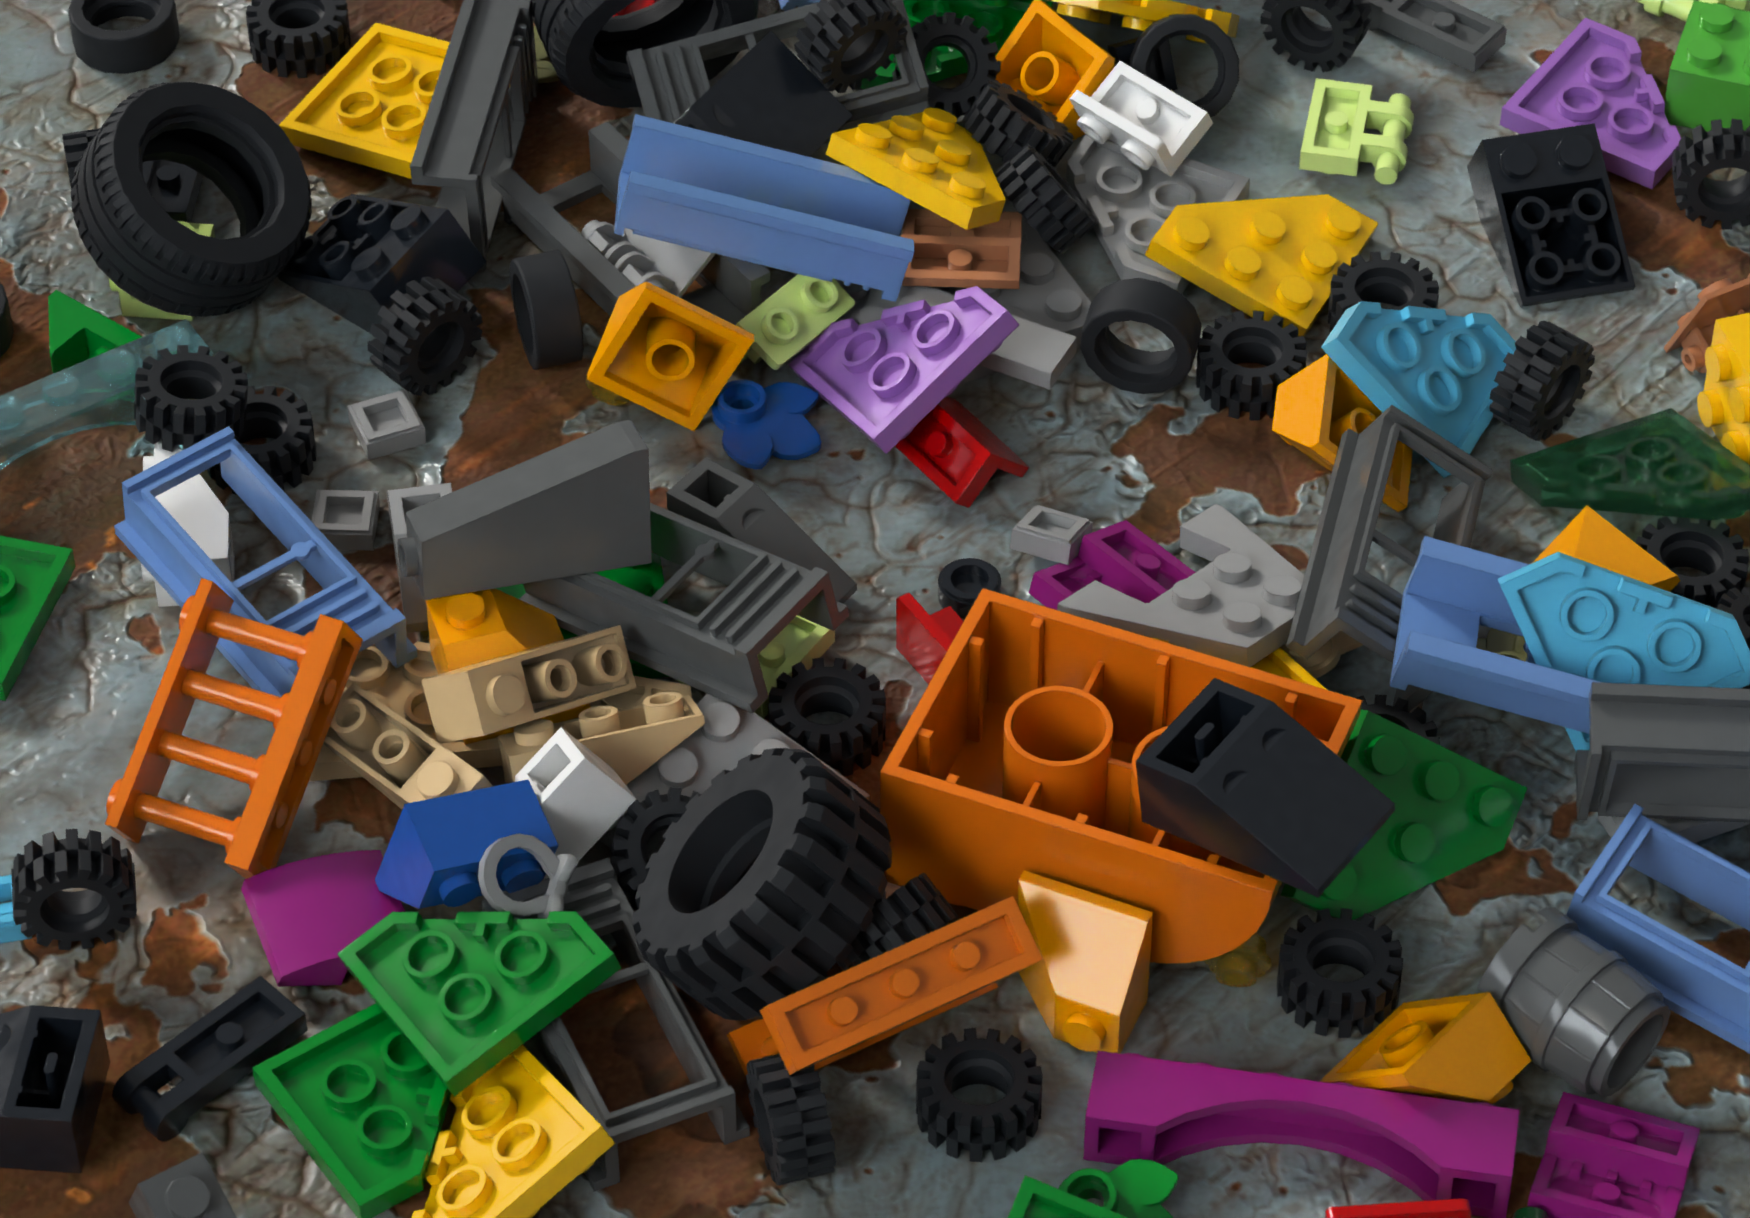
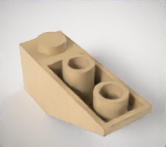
[421,625,637,743]
[323,682,493,809]
[498,692,705,785]

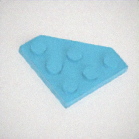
[1321,301,1516,478]
[1497,552,1750,752]

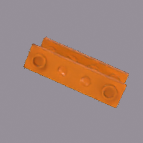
[105,578,363,879]
[727,896,1043,1078]

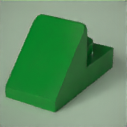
[48,290,148,396]

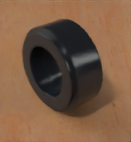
[938,558,1001,619]

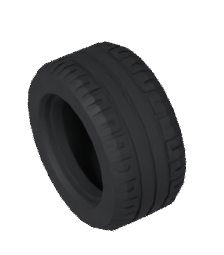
[531,0,759,108]
[71,81,312,317]

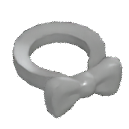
[478,833,578,919]

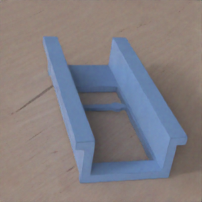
[614,114,915,302]
[114,426,418,697]
[1389,536,1603,734]
[1566,804,1750,1053]

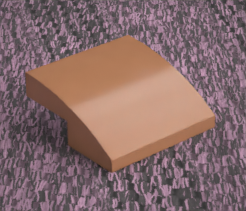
[901,209,1022,289]

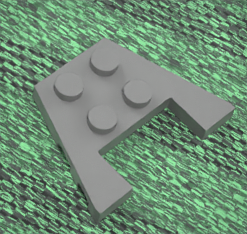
[1058,504,1305,667]

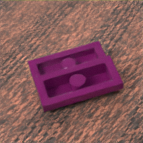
[1028,520,1196,638]
[241,850,405,987]
[1527,1092,1701,1218]

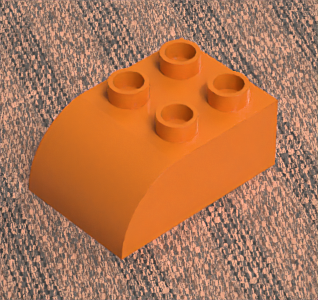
[880,588,1363,964]

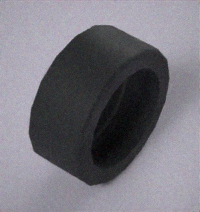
[68,0,180,74]
[1130,14,1239,118]
[509,250,584,370]
[1080,278,1202,394]

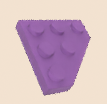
[1500,17,1681,189]
[789,286,1019,454]

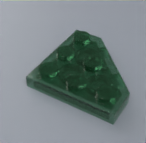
[1510,408,1750,520]

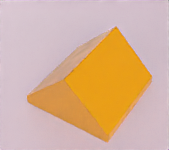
[996,0,1115,140]
[587,281,754,432]

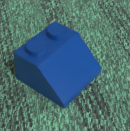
[375,779,559,909]

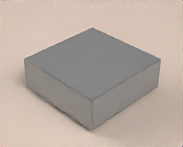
[347,389,426,460]
[311,490,380,551]
[1010,505,1093,565]

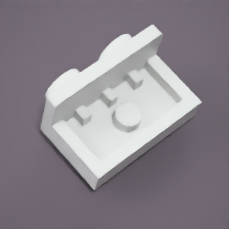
[1069,61,1213,177]

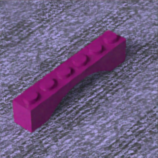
[1083,1051,1520,1218]

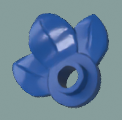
[712,379,821,469]

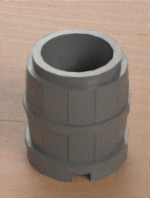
[1477,907,1670,1097]

